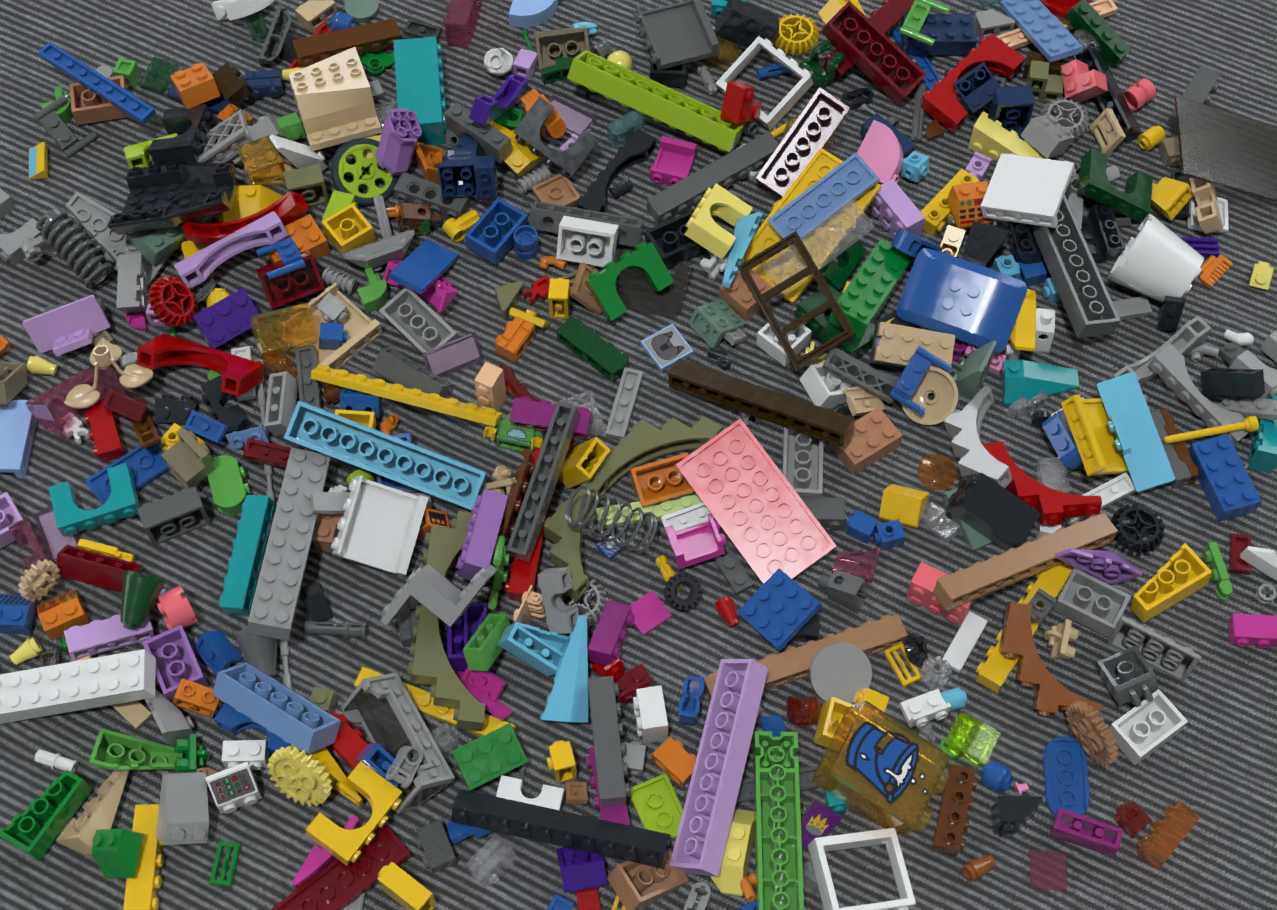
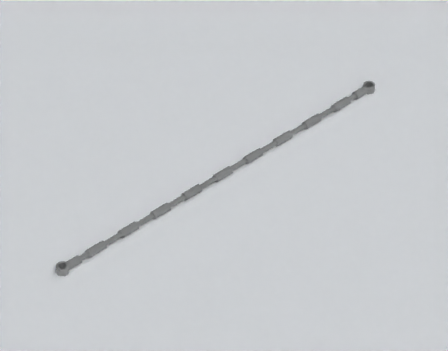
[254,359,292,690]

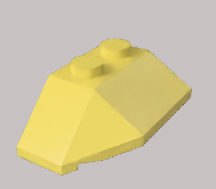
[710,809,755,897]

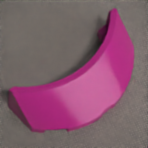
[382,260,457,313]

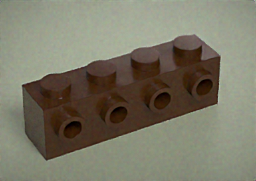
[931,764,978,857]

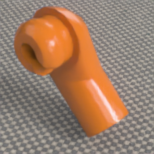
[539,256,568,270]
[380,414,399,435]
[740,872,757,902]

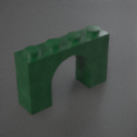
[1078,148,1153,222]
[794,284,875,358]

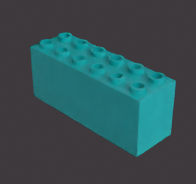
[393,37,448,145]

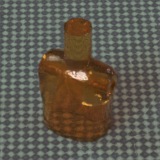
[263,349,297,377]

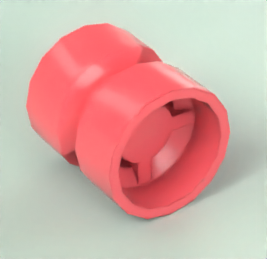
[1122,78,1156,111]

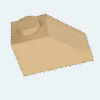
[295,0,337,33]

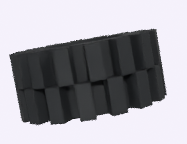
[663,573,703,610]

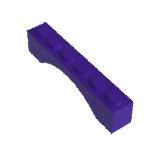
[469,73,530,126]

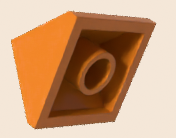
[414,142,445,183]

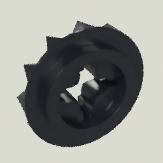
[905,633,929,666]

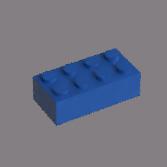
[1189,434,1262,522]

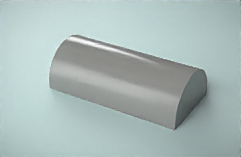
[379,287,458,358]

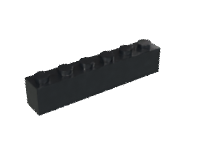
[1076,45,1142,143]

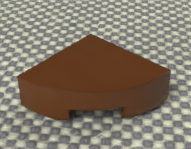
[925,119,944,142]

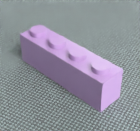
[64,614,154,661]

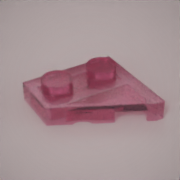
[832,547,881,583]

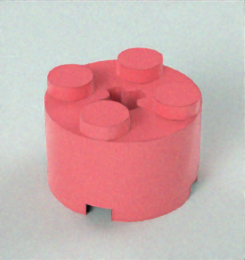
[155,585,198,630]

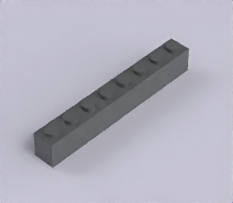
[647,131,779,225]
[506,401,580,562]

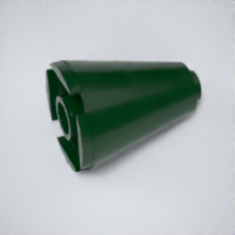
[120,571,164,630]

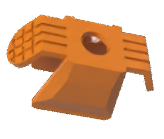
[519,89,566,140]

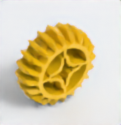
[772,13,819,57]

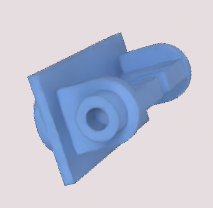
[225,425,269,451]

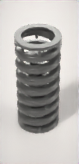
[36,207,114,289]

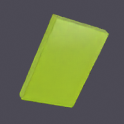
[629,773,683,842]

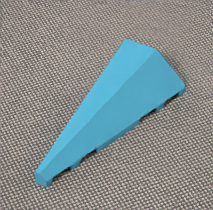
[722,212,763,288]
[540,615,589,722]

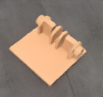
[513,585,546,625]

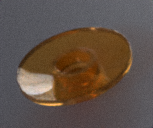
[917,454,957,490]

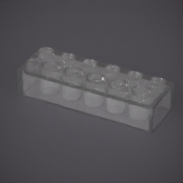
[760,197,875,298]

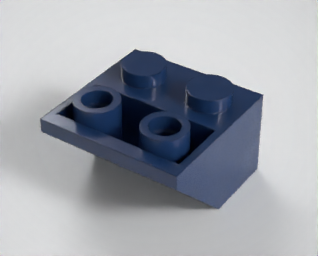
[953,62,1002,114]

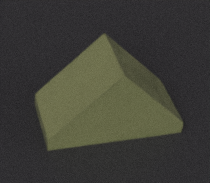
[495,281,525,321]

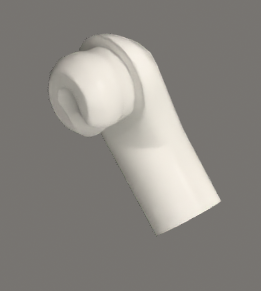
[1224,330,1254,346]

